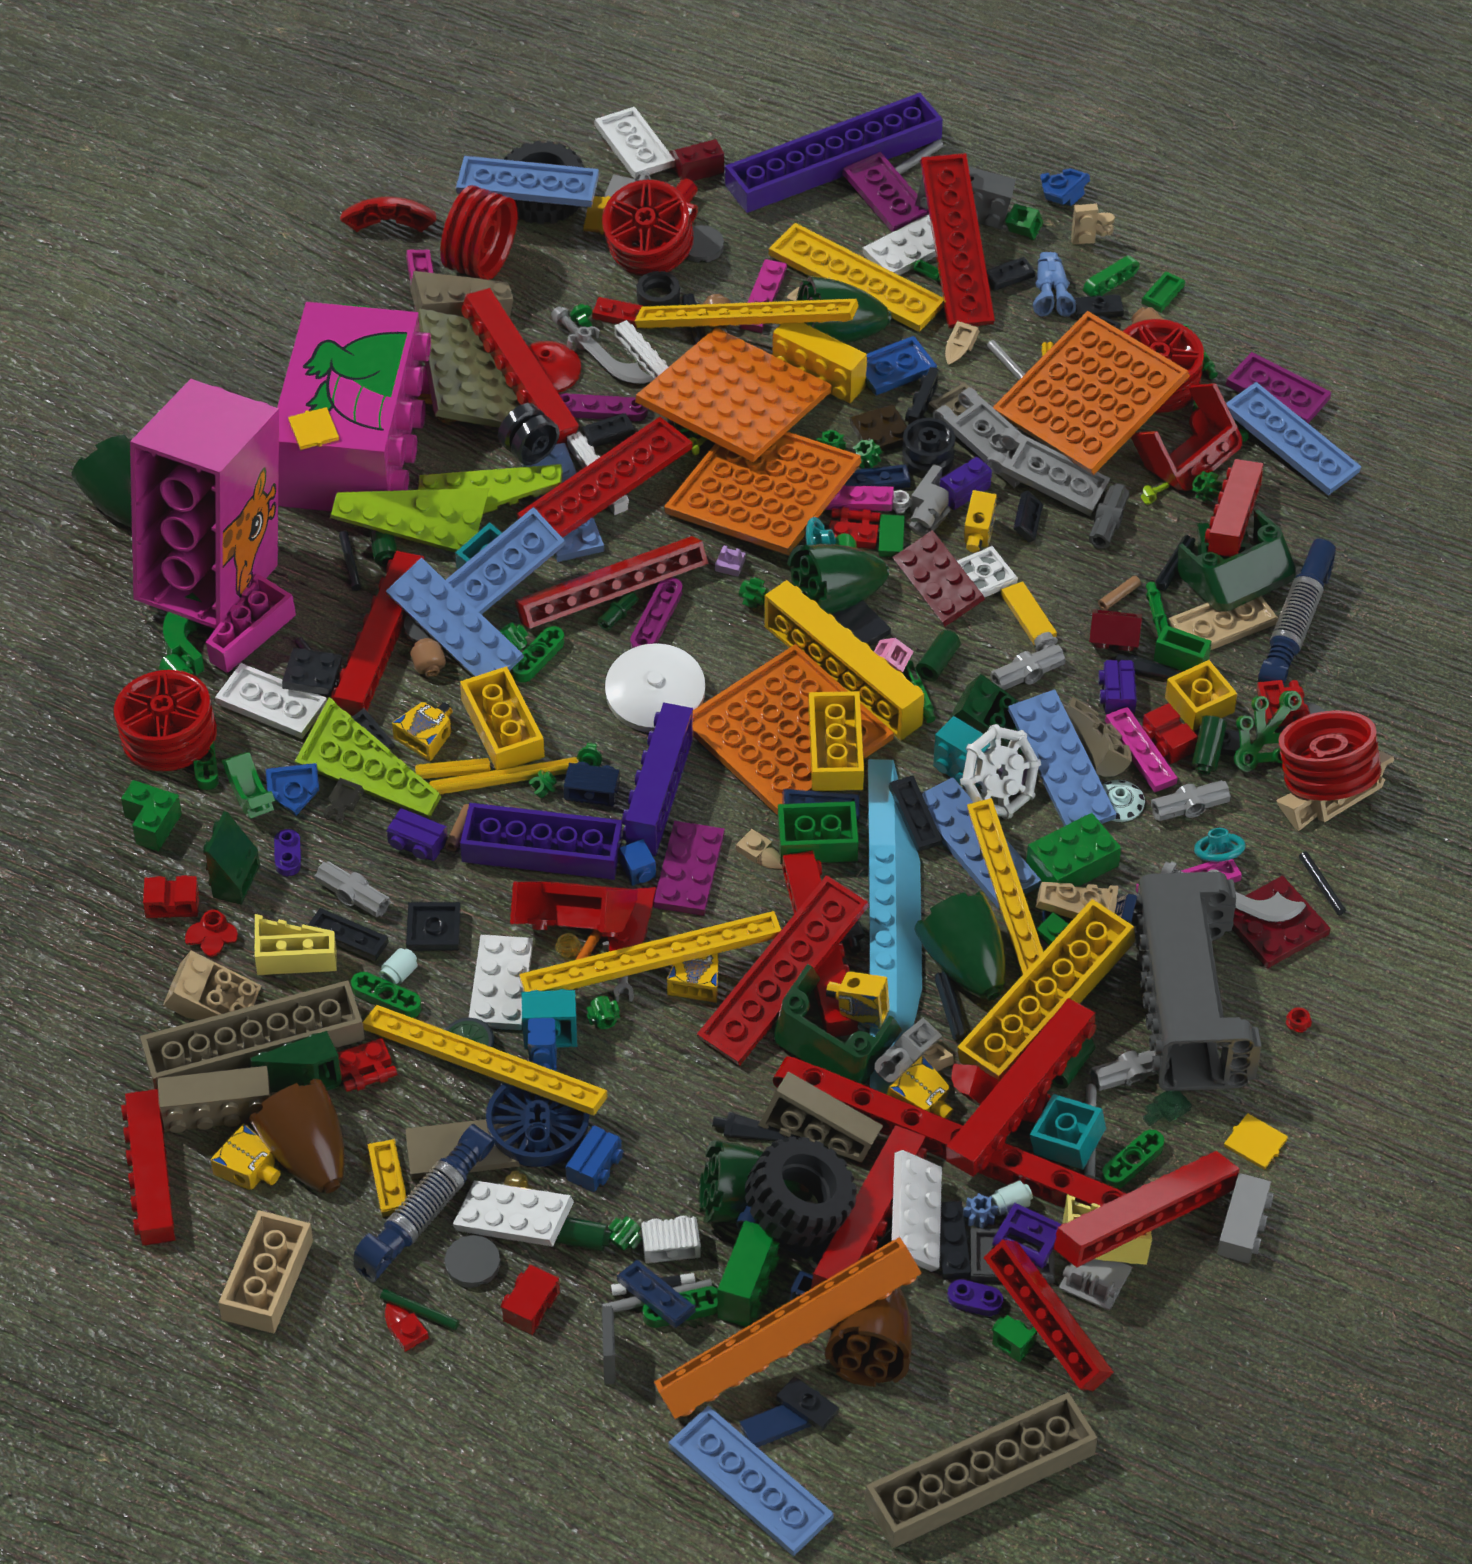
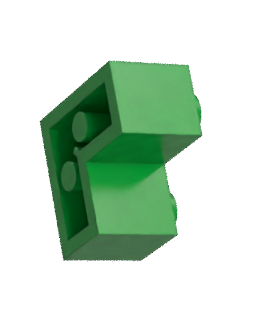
[121,780,182,851]

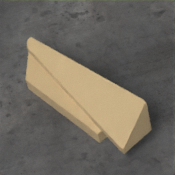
[1276,751,1394,831]

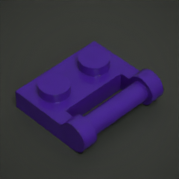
[992,1203,1062,1269]

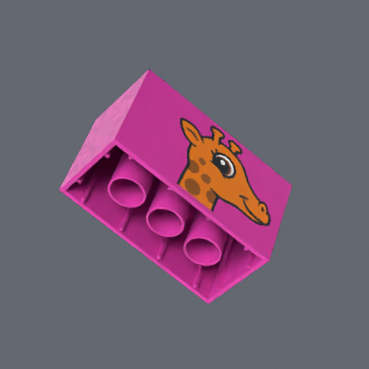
[130,379,279,629]

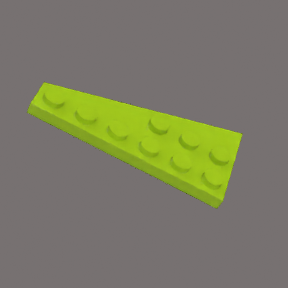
[418,464,563,514]
[330,488,489,553]
[295,697,441,819]

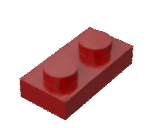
[592,297,643,328]

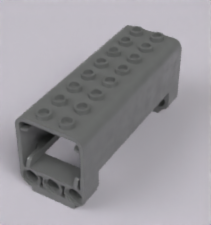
[1131,872,1261,1091]

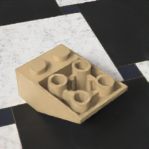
[163,951,261,1020]

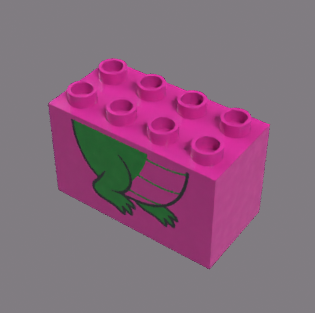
[277,302,431,511]

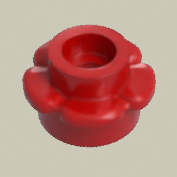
[1286,1007,1312,1033]

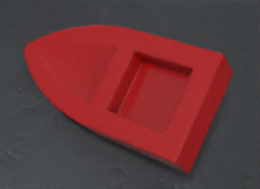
[385,1303,429,1352]

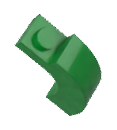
[163,592,204,675]
[222,752,275,819]

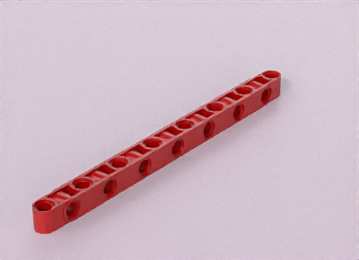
[772,1056,1126,1208]

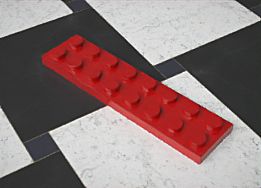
[920,153,995,329]
[517,417,692,538]
[697,875,869,1066]

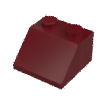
[669,139,724,181]
[1089,609,1142,651]

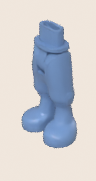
[1033,252,1076,316]

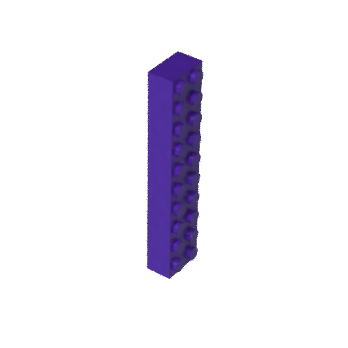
[725,93,943,213]

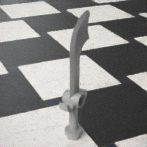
[551,306,654,383]
[1160,861,1306,922]

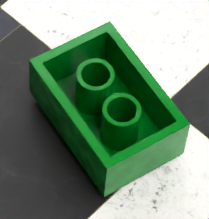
[778,801,859,864]
[1026,813,1121,887]
[717,1221,780,1327]

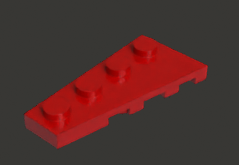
[608,887,656,952]

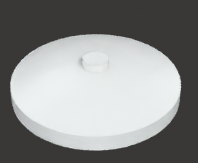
[605,644,705,733]

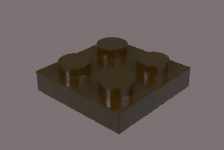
[850,404,907,452]

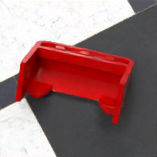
[1131,383,1242,491]
[510,881,638,937]

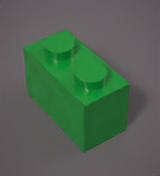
[1154,625,1212,671]

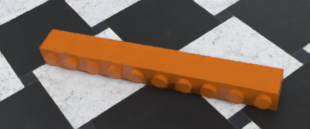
[654,1237,922,1419]

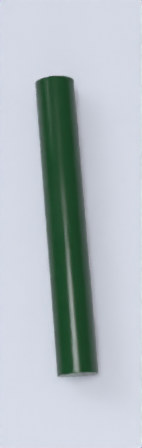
[380,1289,459,1331]

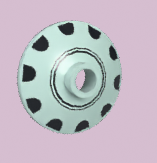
[1102,780,1145,822]

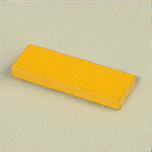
[1001,581,1057,646]
[368,1139,407,1217]

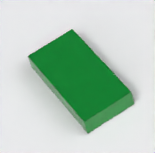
[1141,271,1185,313]
[878,514,904,557]

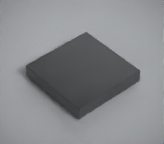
[602,1306,616,1384]

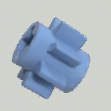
[963,1193,998,1228]

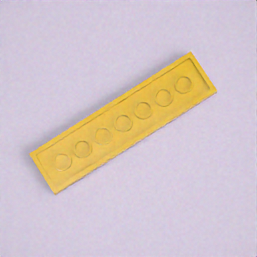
[769,223,944,332]

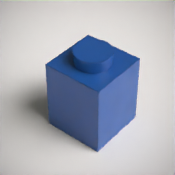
[619,839,656,886]

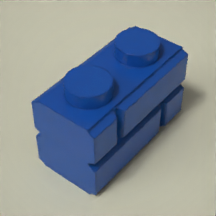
[528,1018,557,1071]
[566,1125,623,1192]

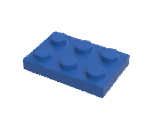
[866,336,937,396]

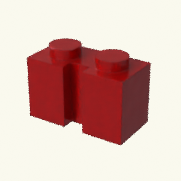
[1142,703,1198,764]
[143,875,199,918]
[501,1265,560,1335]

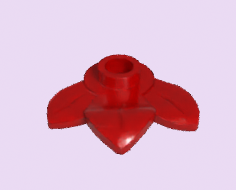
[185,910,238,957]

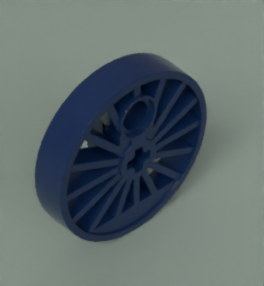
[486,1083,589,1167]

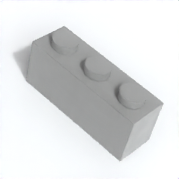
[1217,1173,1274,1263]

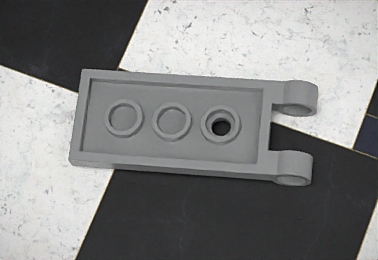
[933,387,1039,488]
[985,427,1110,516]

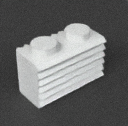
[641,1216,701,1263]

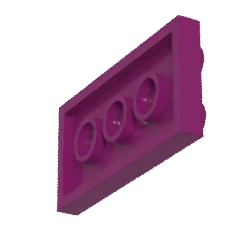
[843,152,929,232]
[1226,352,1332,423]
[653,821,725,916]

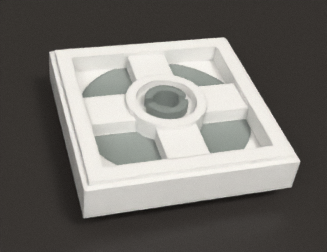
[957,546,1018,598]

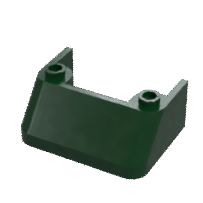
[1178,509,1296,612]
[774,964,902,1085]

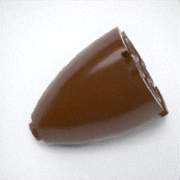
[249,1079,345,1194]
[825,1287,912,1387]

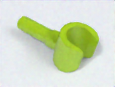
[688,436,708,455]
[1141,482,1169,505]

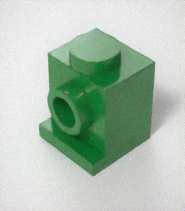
[1005,203,1044,240]
[992,1315,1037,1363]

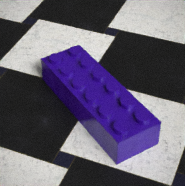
[622,702,693,857]
[460,803,623,880]

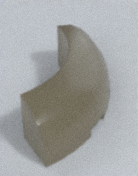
[1065,696,1132,777]

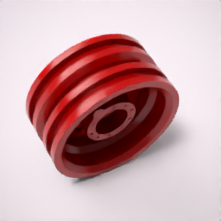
[602,179,694,276]
[440,185,518,280]
[1122,319,1204,413]
[114,670,217,771]
[1279,710,1382,801]

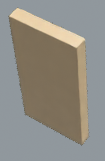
[1168,596,1278,650]

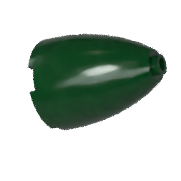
[796,276,891,344]
[71,435,132,529]
[788,544,889,614]
[914,891,1006,1001]
[699,1140,812,1225]

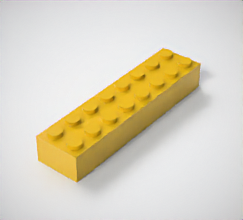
[764,580,924,741]
[957,899,1135,1083]

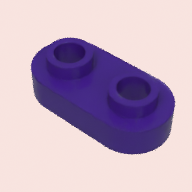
[274,829,301,876]
[947,1280,1003,1316]

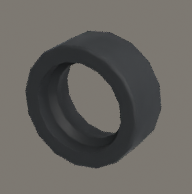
[636,271,680,307]

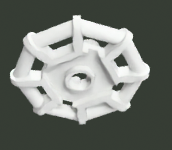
[960,724,1041,820]

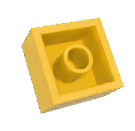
[1165,660,1237,731]

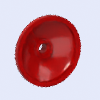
[527,341,581,393]

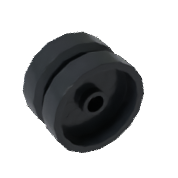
[498,403,560,465]
[902,418,955,478]

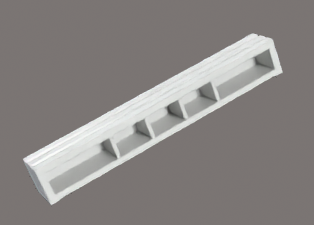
[615,320,668,379]
[567,432,629,515]

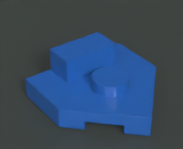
[1040,169,1090,206]
[266,763,319,816]

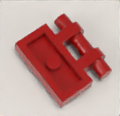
[829,507,880,549]
[1257,680,1310,726]
[338,1038,397,1092]

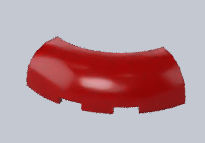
[340,196,437,232]
[951,1064,1051,1124]

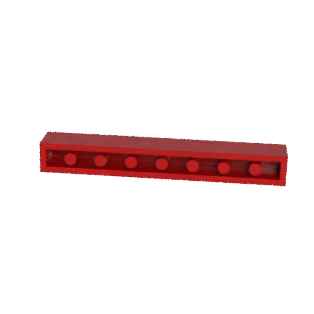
[461,288,579,444]
[514,536,708,628]
[331,551,425,716]
[782,851,859,1037]
[946,998,1097,1177]
[811,1125,928,1289]
[1054,1151,1240,1267]

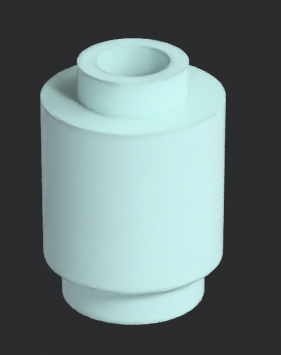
[379,948,418,985]
[991,1181,1033,1216]

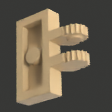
[1071,204,1115,245]

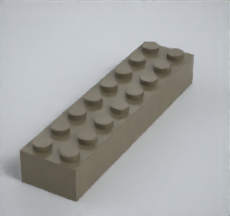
[140,980,365,1089]
[865,1392,1097,1549]

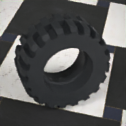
[503,141,584,224]
[745,1137,857,1247]

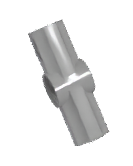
[990,644,1066,690]
[1151,780,1231,821]
[315,861,390,918]
[1090,1050,1157,1091]

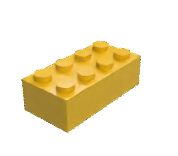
[772,323,867,403]
[460,666,545,770]
[808,691,864,791]

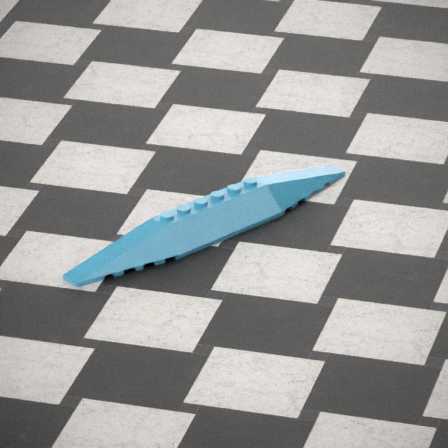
[868,759,922,1094]

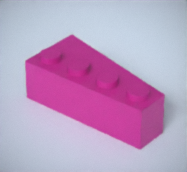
[206,573,296,673]

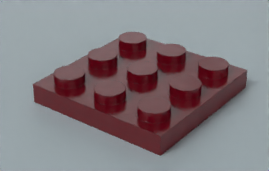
[1232,875,1331,969]

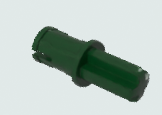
[597,591,639,631]

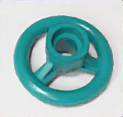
[806,517,835,545]
[1194,828,1246,862]

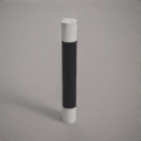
[611,1273,695,1296]

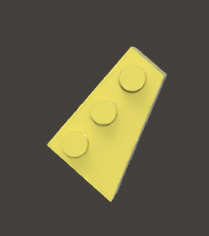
[255,914,337,975]
[1063,1195,1152,1265]

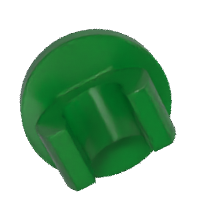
[570,304,593,328]
[577,743,602,767]
[529,770,557,798]

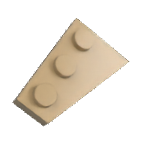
[1036,882,1119,919]

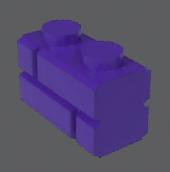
[940,457,992,510]
[1098,660,1137,715]
[387,809,448,861]

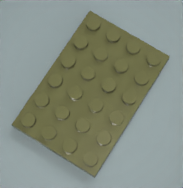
[418,308,521,428]

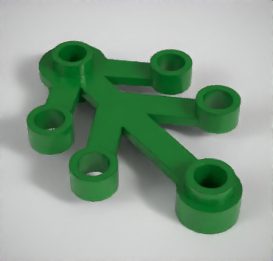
[1234,691,1302,772]

